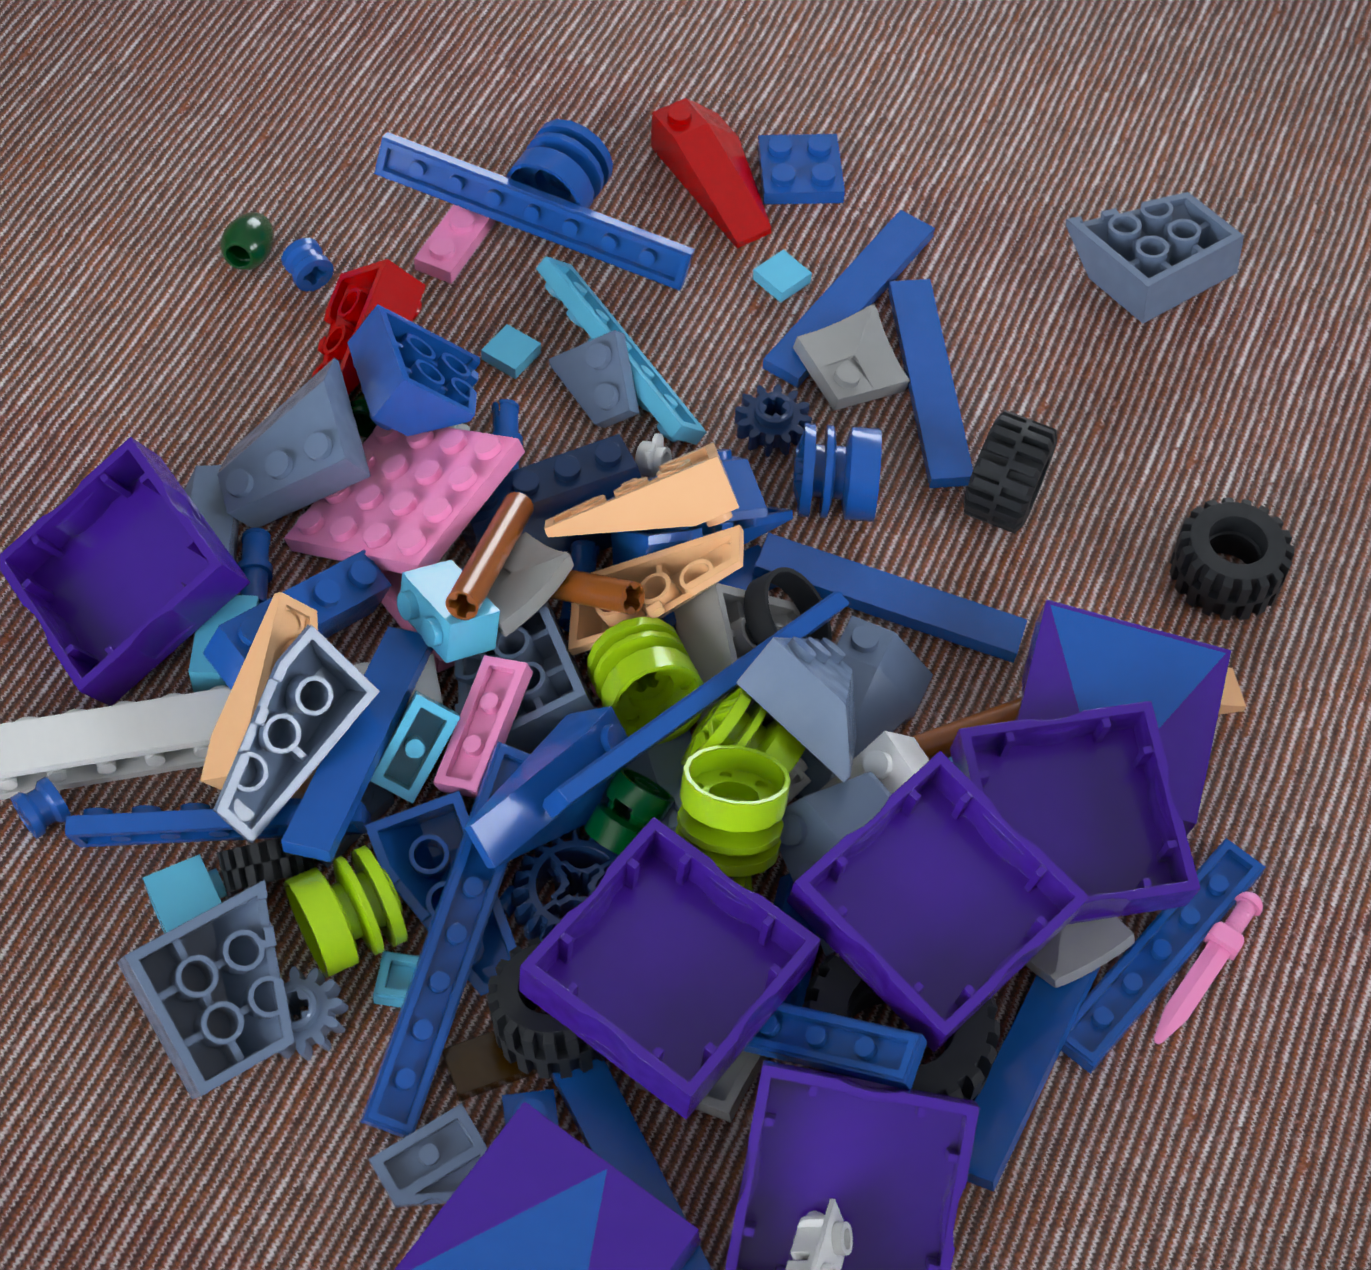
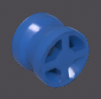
[281,238,334,292]
[10,777,71,839]

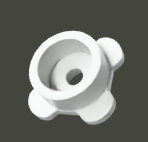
[635,433,672,479]

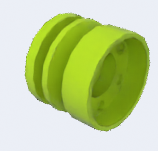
[587,616,704,744]
[681,685,806,774]
[675,745,791,877]
[284,845,408,978]

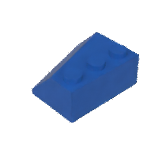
[347,304,480,436]

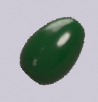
[220,212,274,270]

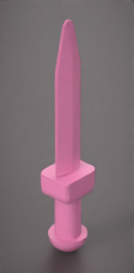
[1154,892,1263,1044]

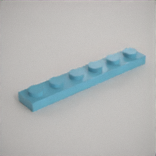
[536,256,707,445]

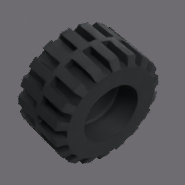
[963,410,1057,534]
[1170,498,1294,620]
[487,937,606,1079]

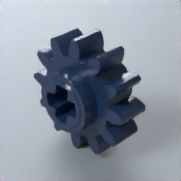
[734,384,812,457]

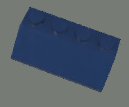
[461,434,641,555]

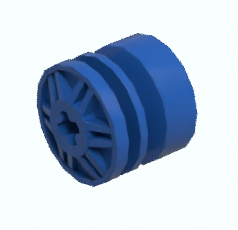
[506,119,613,209]
[793,423,882,522]

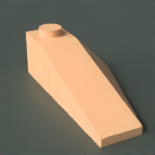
[544,442,739,537]
[568,525,744,655]
[200,592,320,799]

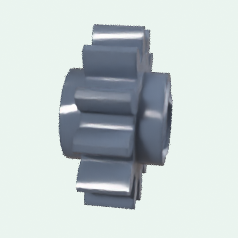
[278,966,349,1061]

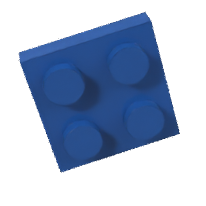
[757,134,845,205]

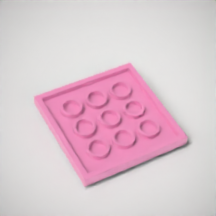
[284,425,525,574]

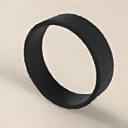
[744,567,832,646]

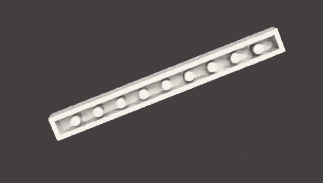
[0,654,443,800]

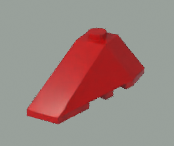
[651,98,772,249]
[312,259,426,396]

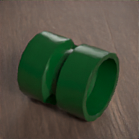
[584,768,675,855]

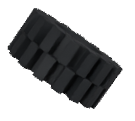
[217,837,314,892]

